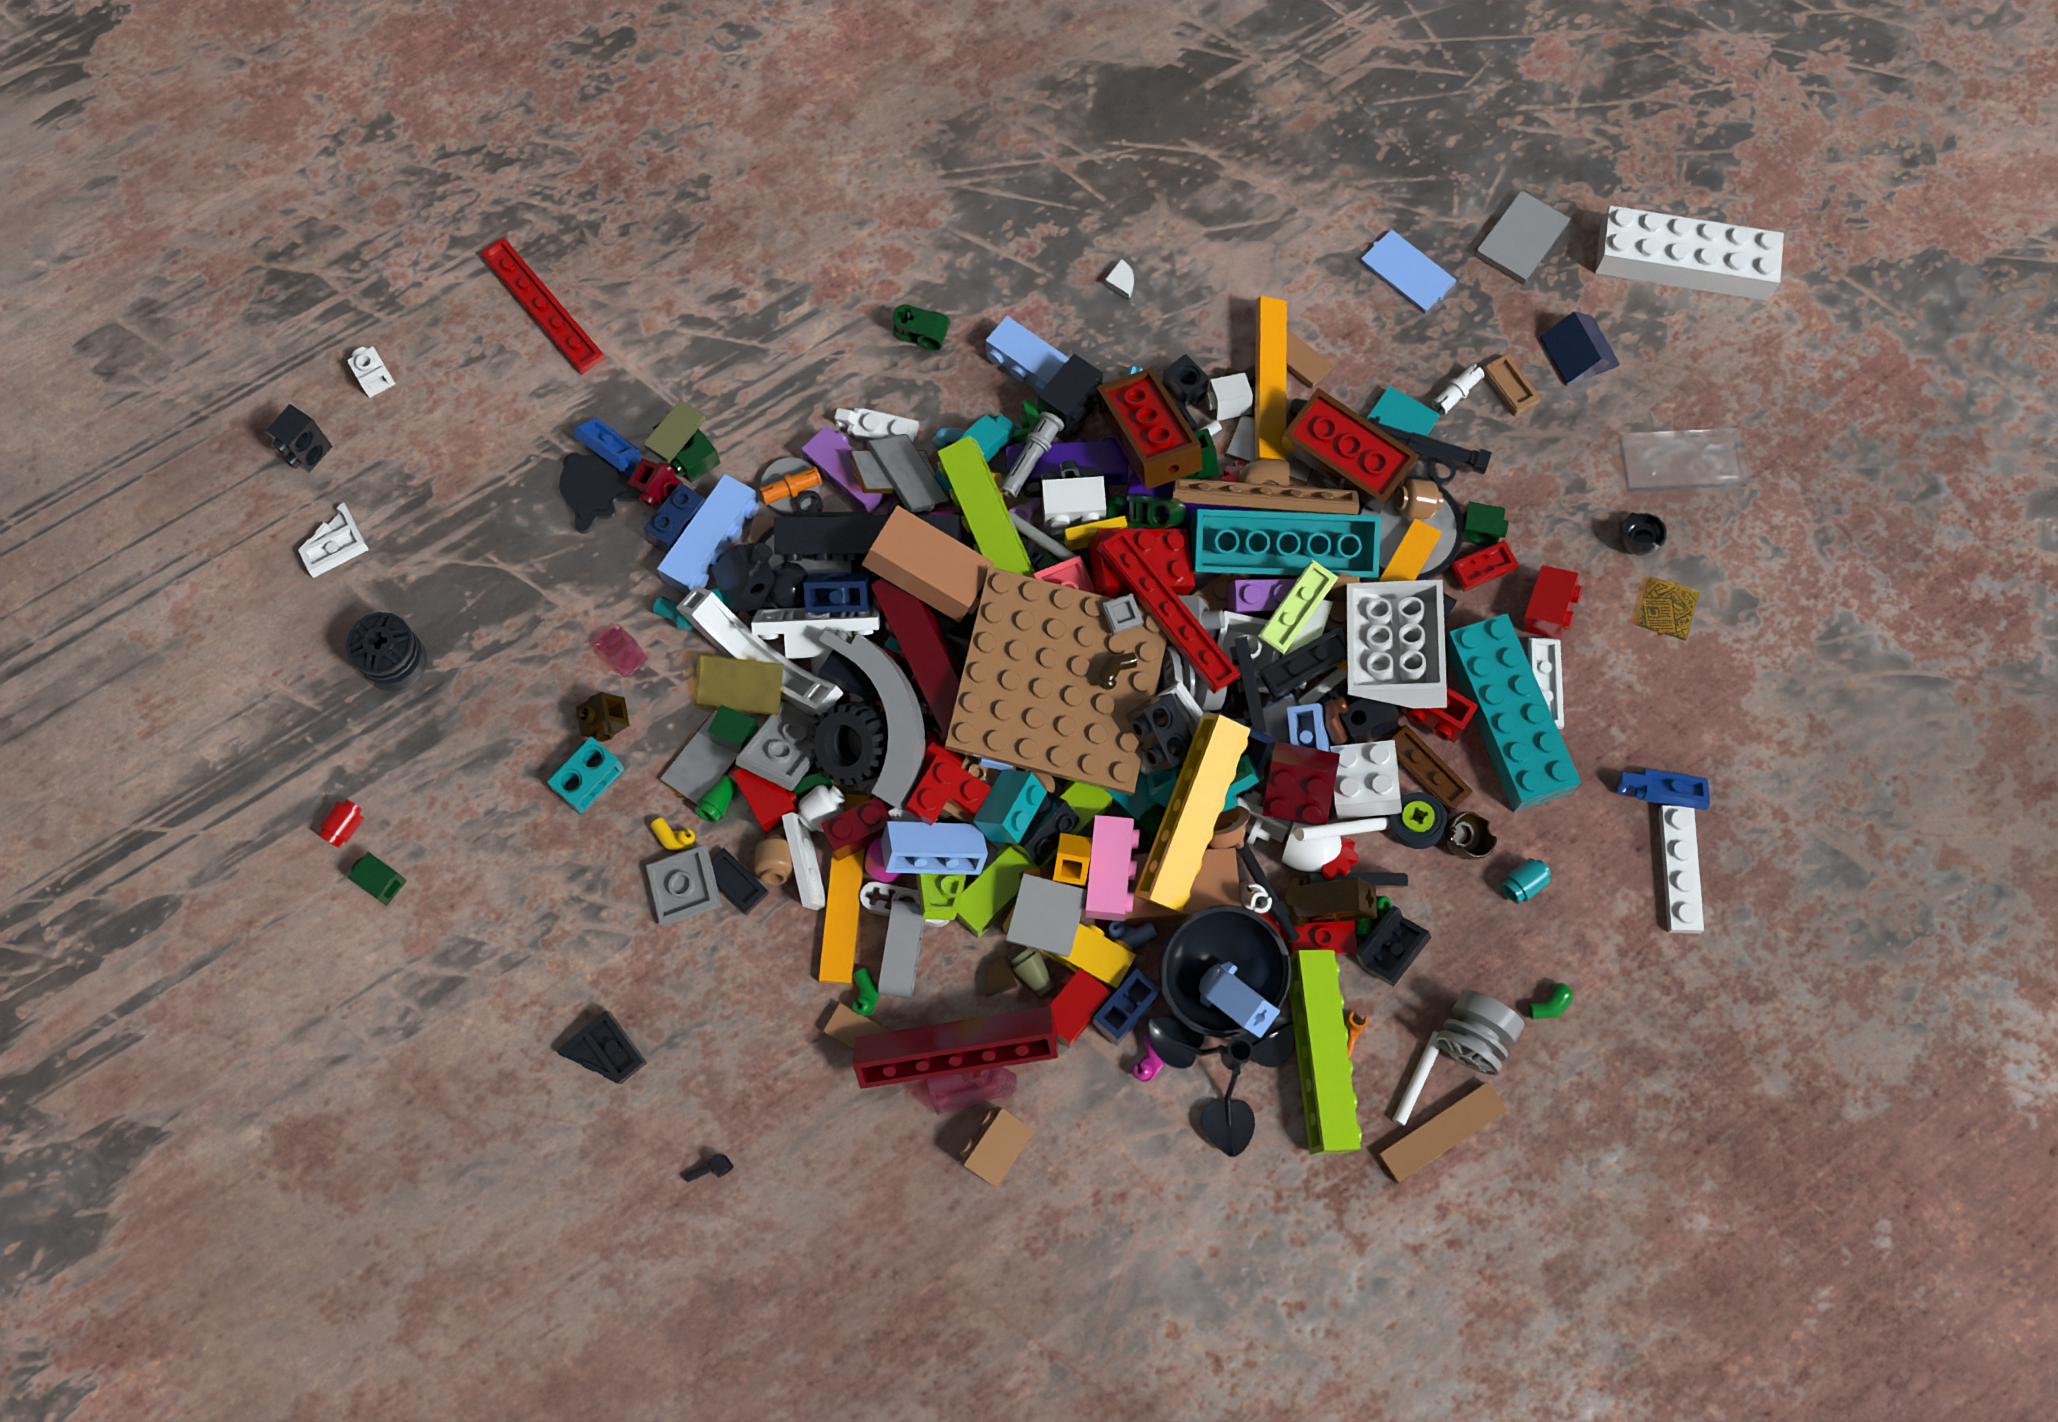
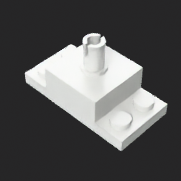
[751,604,881,681]

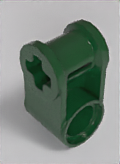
[893,304,951,351]
[1126,493,1186,529]

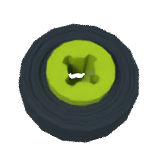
[1390,792,1448,849]

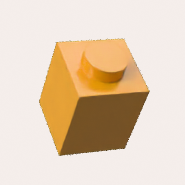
[1053,833,1093,886]

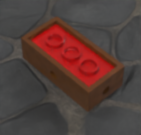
[1096,367,1202,490]
[1280,388,1419,514]

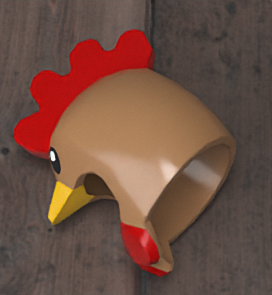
[1220,459,1294,486]

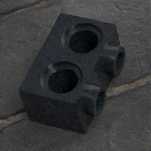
[266,404,333,473]
[1126,693,1193,772]

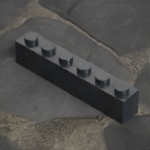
[774,515,962,561]

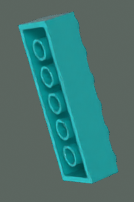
[1190,509,1381,578]
[1445,613,1581,812]

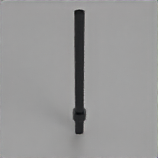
[1236,838,1300,943]

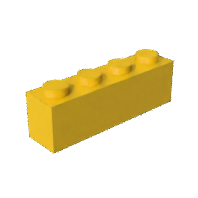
[1003,905,1136,994]

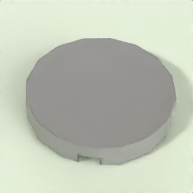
[761,457,821,516]

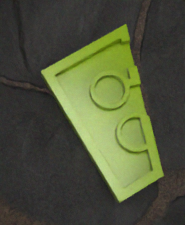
[916,873,967,920]

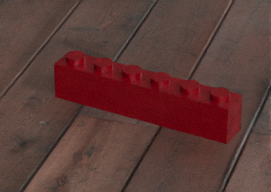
[871,578,962,745]
[853,1006,1059,1089]

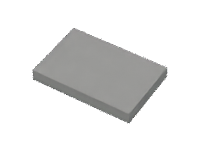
[1475,190,1570,285]
[735,701,820,791]

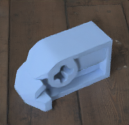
[1198,962,1280,1038]

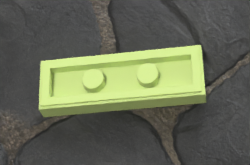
[1257,559,1338,655]

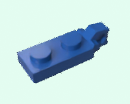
[573,417,642,477]
[1617,768,1710,811]

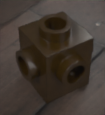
[576,692,630,742]

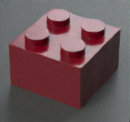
[1262,742,1340,826]

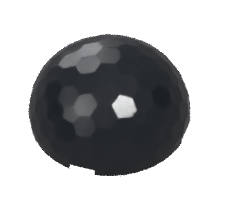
[1158,904,1291,1038]

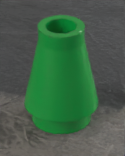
[695,775,738,823]

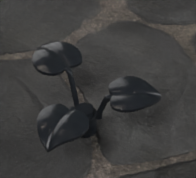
[1148,1014,1295,1157]

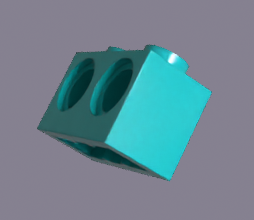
[547,736,624,815]

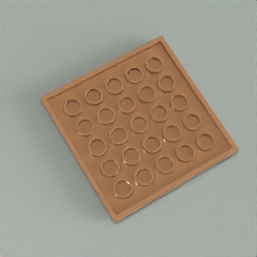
[944,567,1167,796]

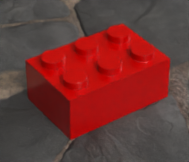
[1088,529,1195,600]

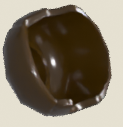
[1445,811,1497,860]

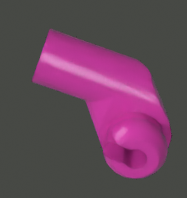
[1133,1035,1164,1082]

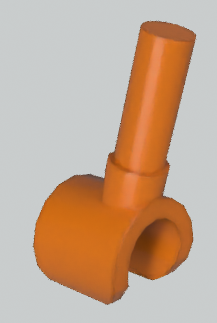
[1346,1011,1369,1058]

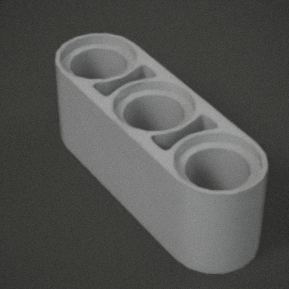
[878,900,926,999]

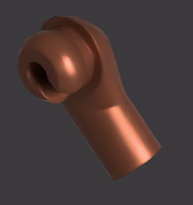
[1324,696,1348,745]

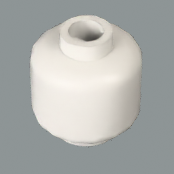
[798,785,846,832]

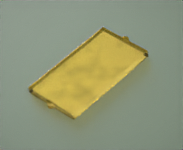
[693,654,784,715]

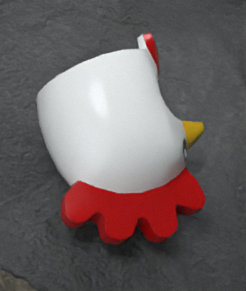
[1282,821,1359,880]

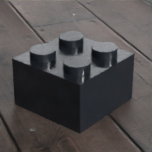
[1038,353,1103,443]

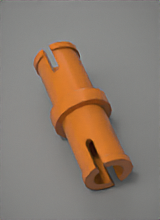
[759,466,822,506]

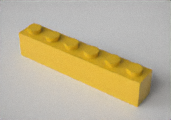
[1134,713,1251,913]

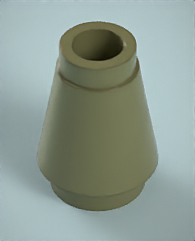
[1010,948,1055,997]

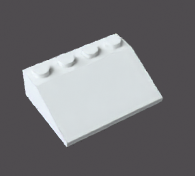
[1347,580,1447,708]

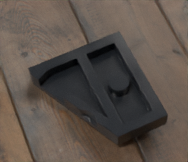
[557,1011,647,1084]

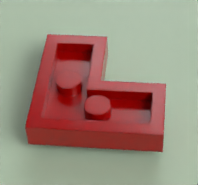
[904,753,992,826]

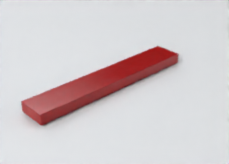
[480,237,605,375]
[1097,529,1241,694]

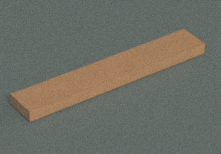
[1172,478,1359,515]

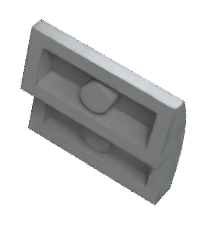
[1006,873,1087,958]

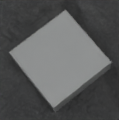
[1101,593,1144,635]

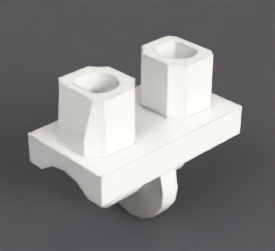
[1237,791,1291,845]

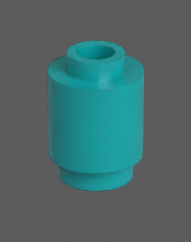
[1501,858,1551,904]

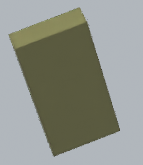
[643,400,706,464]

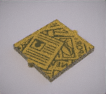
[1636,576,1699,641]

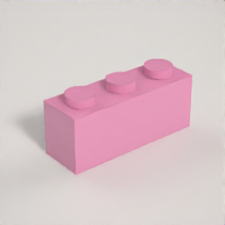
[1086,815,1140,922]

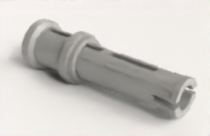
[999,411,1065,499]

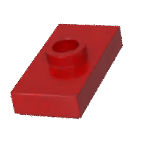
[1449,540,1519,592]
[1290,921,1357,956]

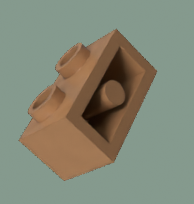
[959,1106,1035,1188]

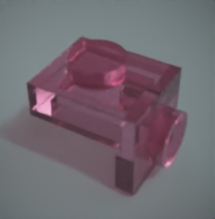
[594,624,648,677]

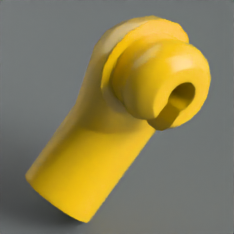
[650,817,695,851]

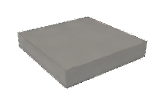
[645,844,722,927]

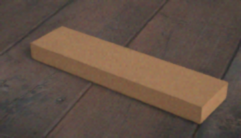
[1378,1082,1507,1184]

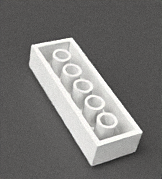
[1595,206,1784,301]

